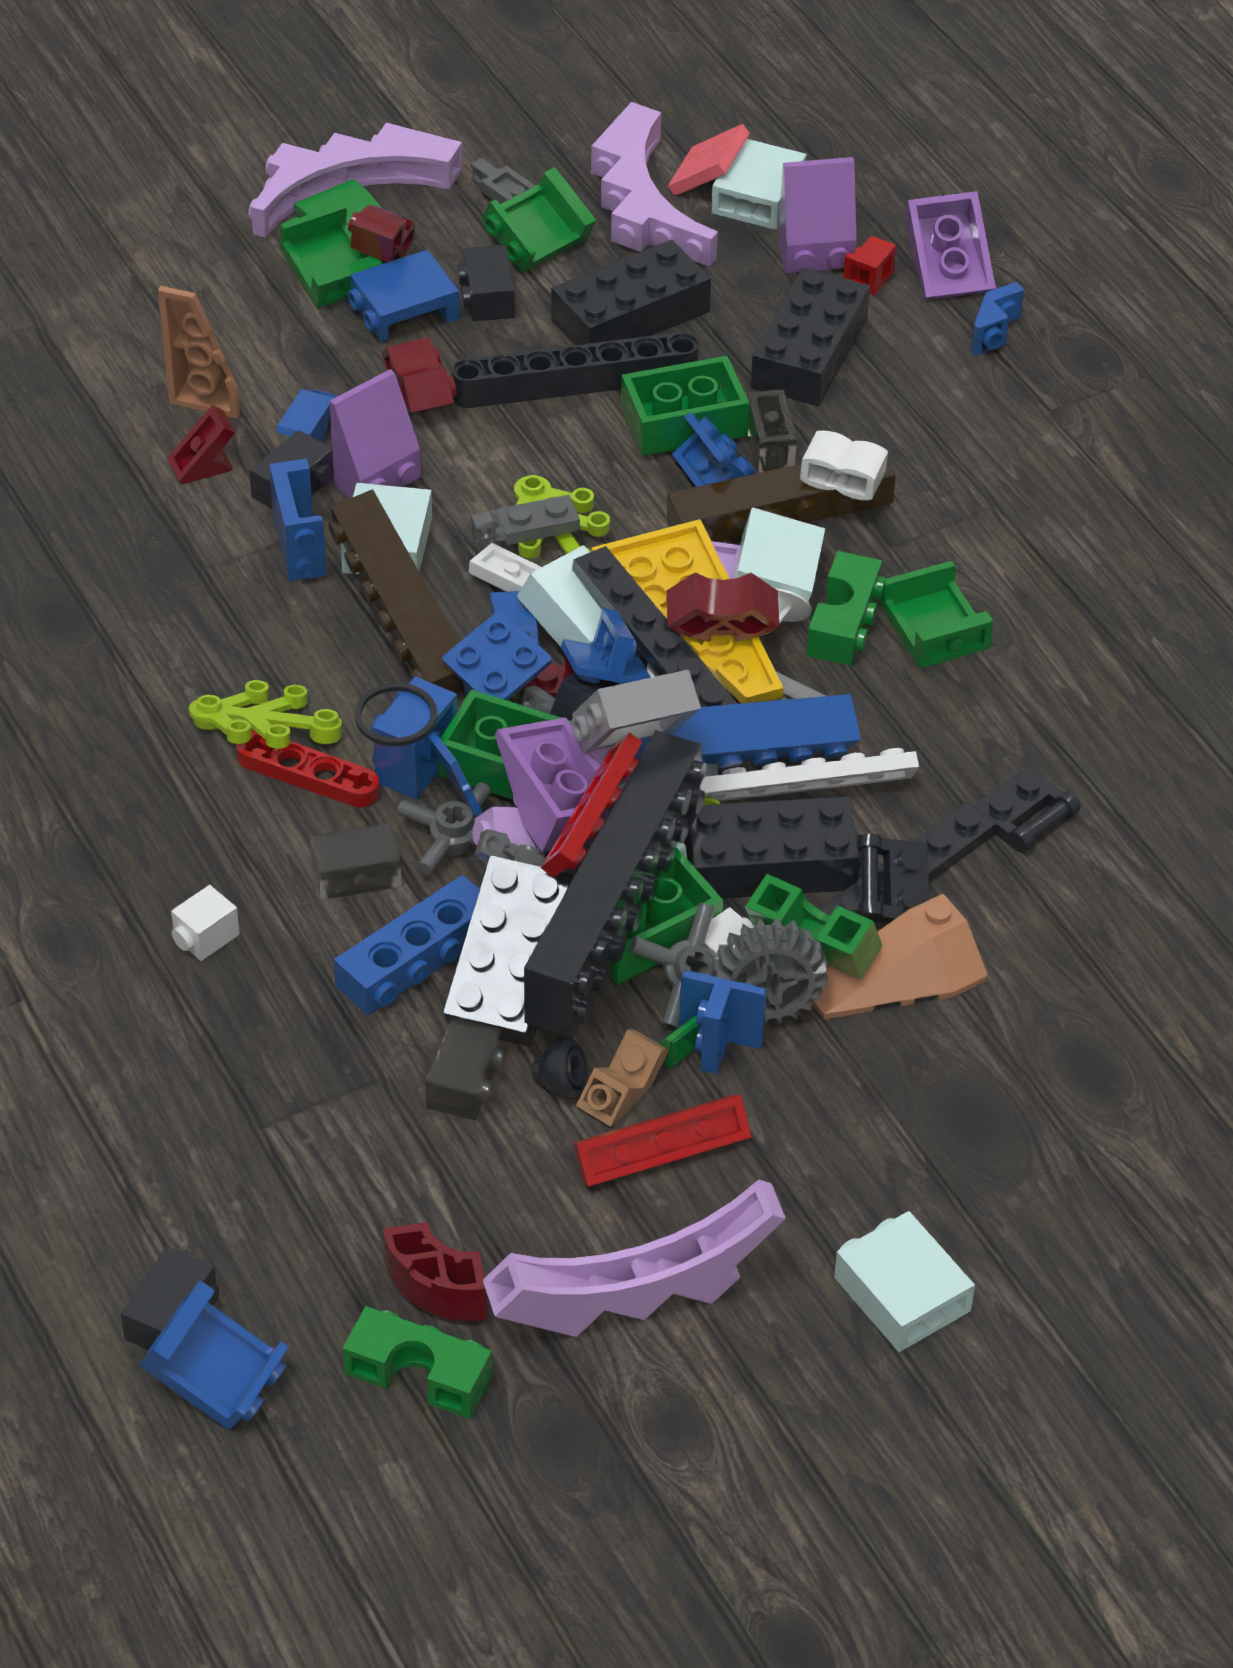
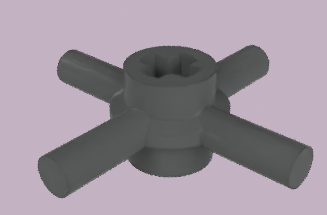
[397,782,491,875]
[629,903,715,1028]

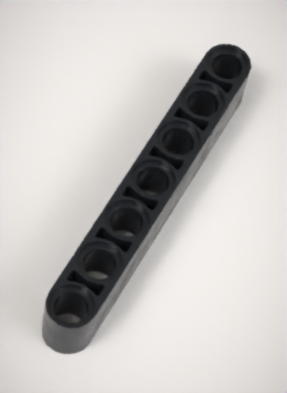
[451,332,699,408]

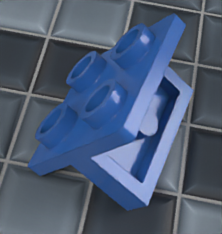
[672,412,756,487]
[561,608,651,685]
[443,611,552,700]
[679,971,767,1074]

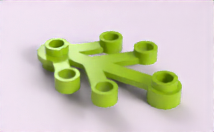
[514,475,610,559]
[189,680,342,749]

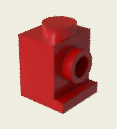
[843,236,896,296]

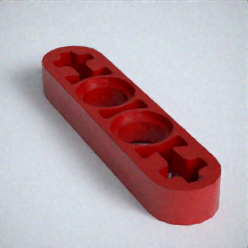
[236,730,380,808]

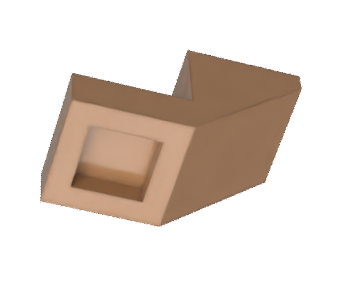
[576,1029,669,1127]

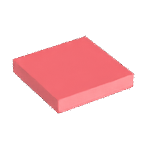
[667,124,749,196]

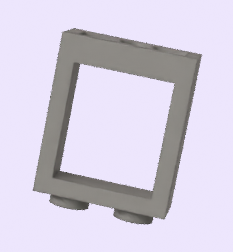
[572,669,701,753]

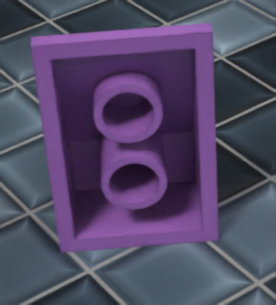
[778,157,857,273]
[904,191,996,300]
[330,369,421,498]
[495,717,616,853]

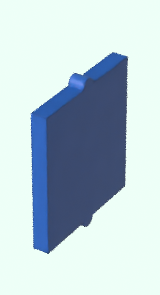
[427,731,483,816]

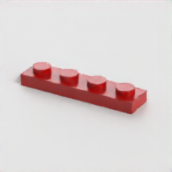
[541,732,642,878]
[573,1094,751,1187]

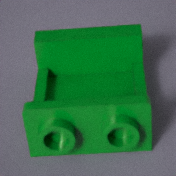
[482,167,596,273]
[279,203,382,309]
[881,561,993,669]

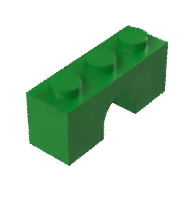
[806,551,887,666]
[745,874,883,979]
[342,1306,492,1419]

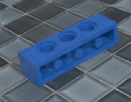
[334,874,480,1015]

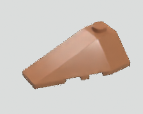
[158,286,240,419]
[812,894,988,1020]

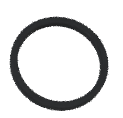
[355,683,437,746]

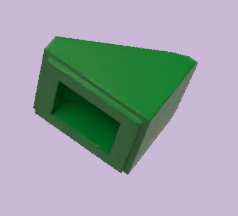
[658,1016,700,1069]

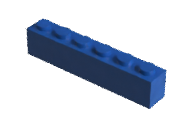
[634,694,861,769]

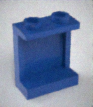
[348,250,460,343]
[269,458,326,582]
[138,1280,289,1430]

